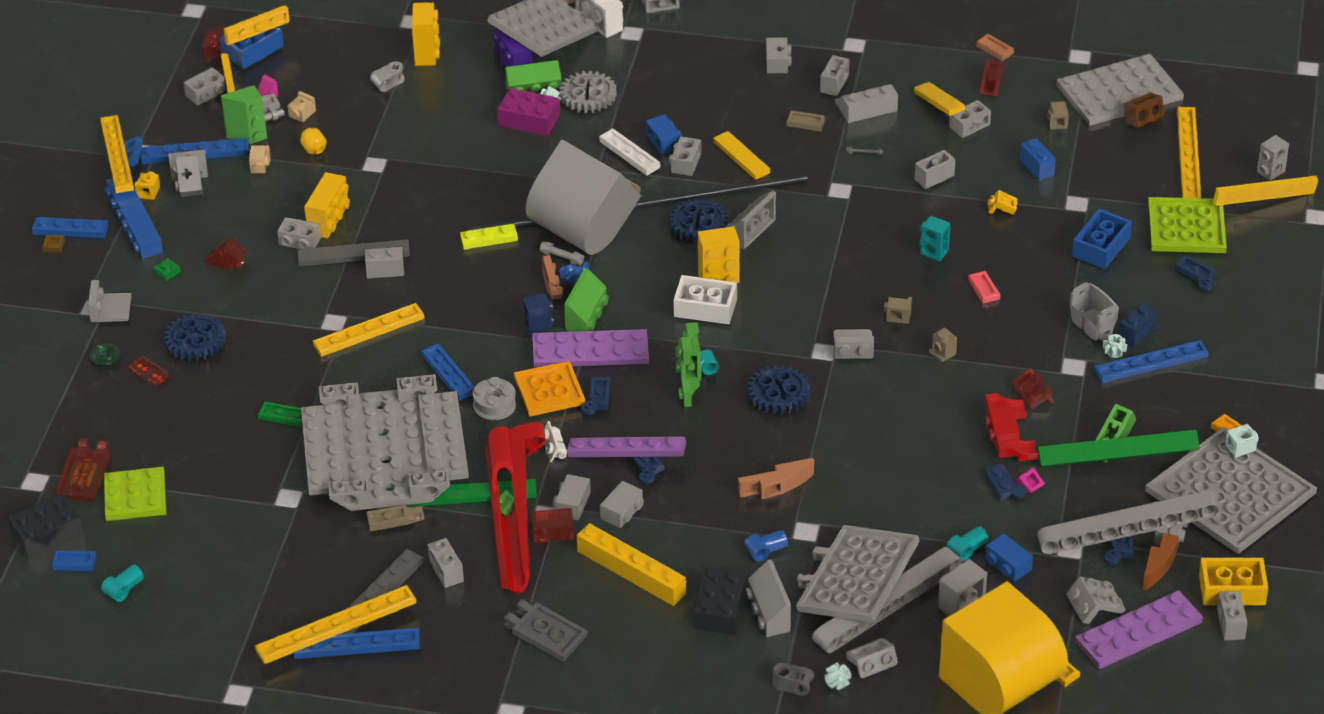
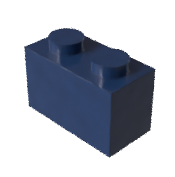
[523,293,554,338]
[1119,302,1157,347]

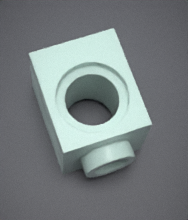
[1225,424,1258,458]

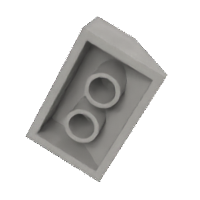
[835,84,898,123]
[726,191,776,249]
[745,560,791,637]

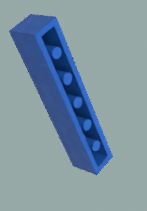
[105,178,163,259]

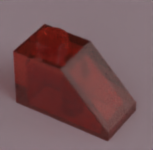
[202,25,224,62]
[980,59,1006,97]
[204,237,248,270]

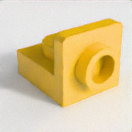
[987,190,1017,215]

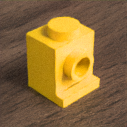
[134,172,160,200]

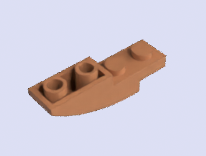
[738,458,814,499]

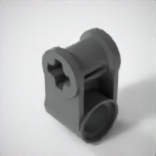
[772,663,814,696]

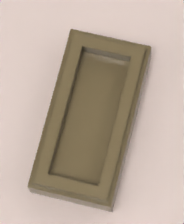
[787,110,825,132]

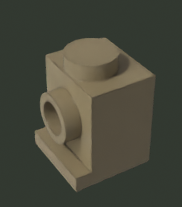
[1047,101,1069,130]
[883,297,912,324]
[929,327,957,362]

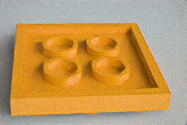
[514,361,585,417]

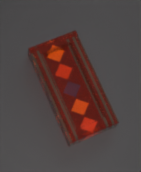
[129,356,170,387]

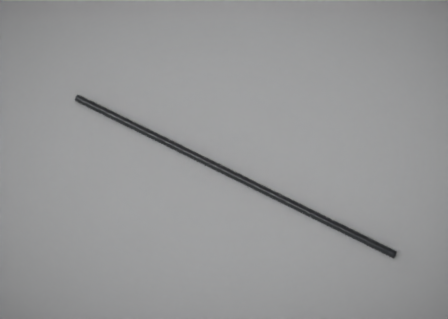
[468,174,808,230]

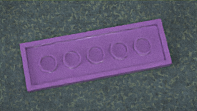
[532,329,649,368]
[1075,591,1203,669]

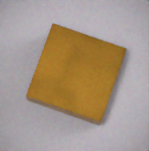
[42,235,65,253]

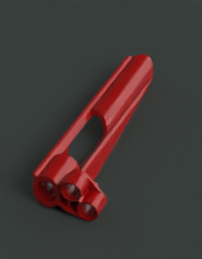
[485,423,546,593]

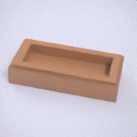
[976,34,1014,61]

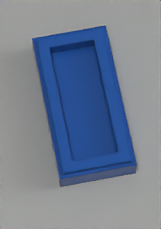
[52,550,97,571]

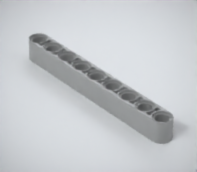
[1037,491,1219,554]
[812,547,963,653]

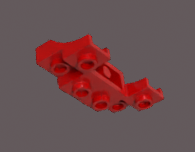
[985,393,1038,461]

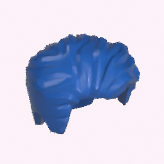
[559,261,590,287]

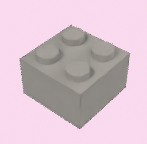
[938,559,987,616]

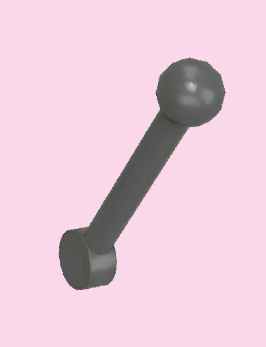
[846,147,883,155]

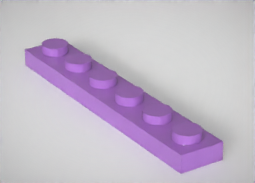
[567,437,686,457]

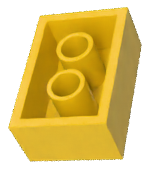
[412,3,440,66]
[304,172,350,238]
[698,226,740,283]
[1199,558,1268,605]

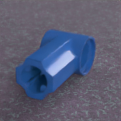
[744,530,788,561]

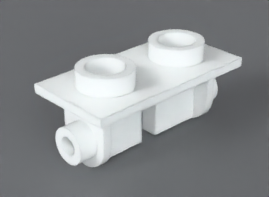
[544,421,567,462]

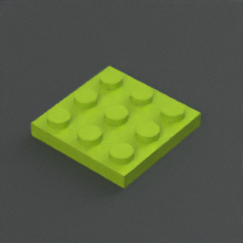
[104,467,167,521]

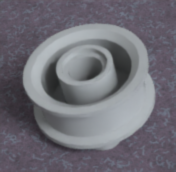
[473,377,516,420]

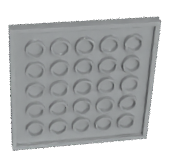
[1145,427,1317,554]

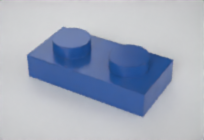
[124,136,143,167]

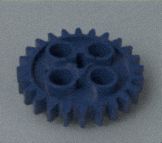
[669,198,729,243]
[163,313,226,361]
[747,365,810,415]

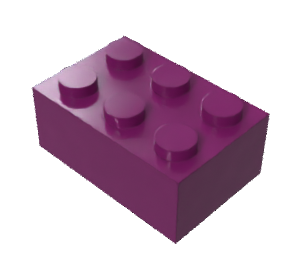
[497,88,560,136]

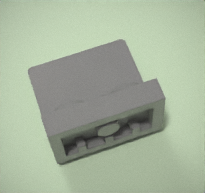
[88,280,132,322]

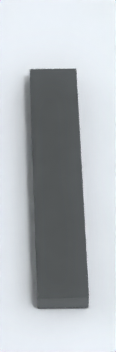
[298,239,410,266]

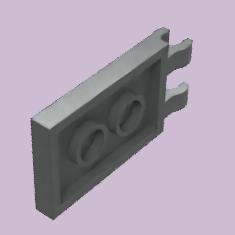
[504,599,588,662]

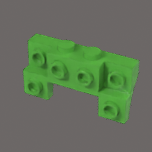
[675,322,701,407]

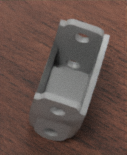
[1070,282,1119,341]

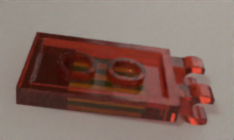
[55,438,110,503]

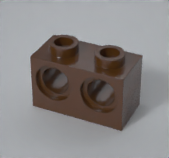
[1124,92,1164,128]

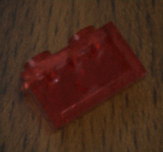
[1012,368,1055,410]

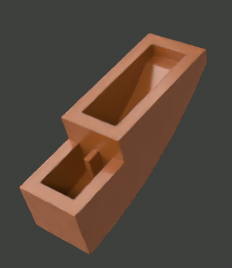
[1143,533,1179,590]

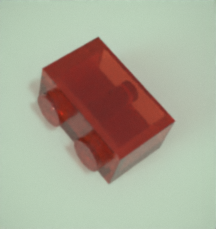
[531,508,574,543]

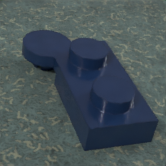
[1175,255,1217,291]
[581,377,611,415]
[630,456,665,484]
[984,464,1027,501]
[1104,535,1133,564]

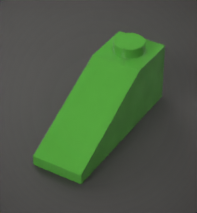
[1095,404,1136,463]

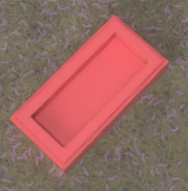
[968,271,1000,304]

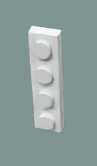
[599,129,660,175]

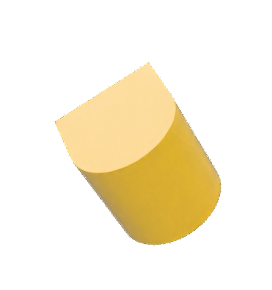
[939,582,1068,714]

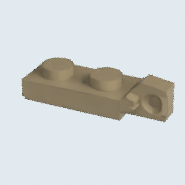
[366,504,424,531]

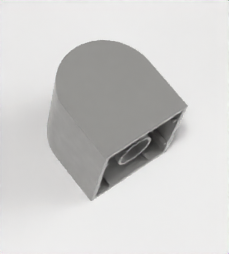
[526,139,641,255]

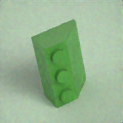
[505,60,562,92]
[221,85,267,144]
[564,268,609,332]

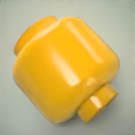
[300,128,327,154]

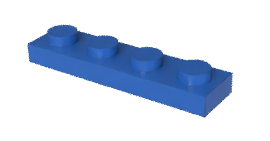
[32,217,109,238]
[422,344,475,401]

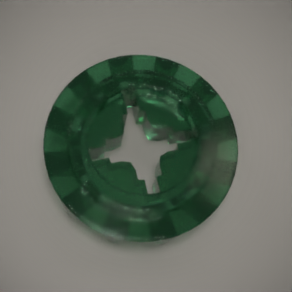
[90,343,121,368]

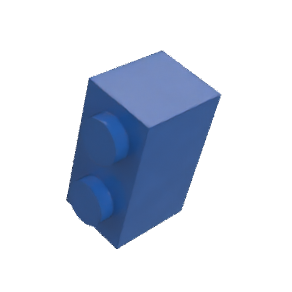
[646,114,683,154]
[1020,138,1056,180]
[986,534,1033,582]

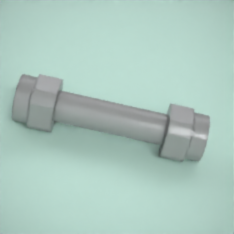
[540,241,584,266]

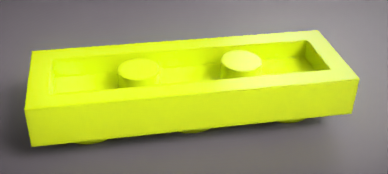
[460,224,518,250]

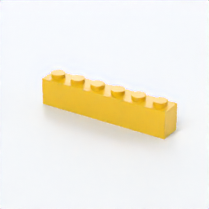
[577,523,686,606]

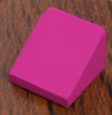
[258,75,278,97]
[1014,468,1045,494]

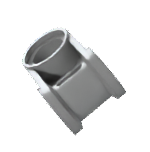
[370,61,404,92]

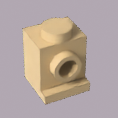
[288,92,316,122]
[249,146,271,173]

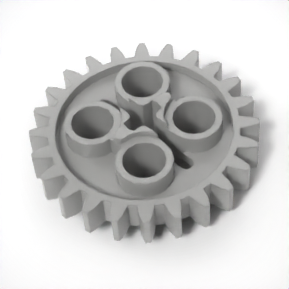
[560,71,617,113]

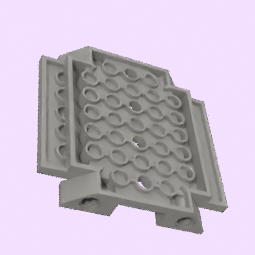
[301,374,469,511]

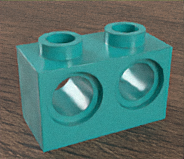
[919,216,950,261]

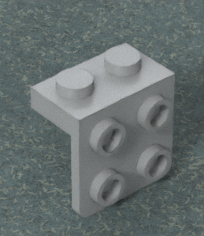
[834,329,874,359]
[1066,576,1126,624]

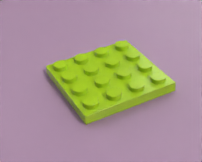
[1148,197,1227,253]

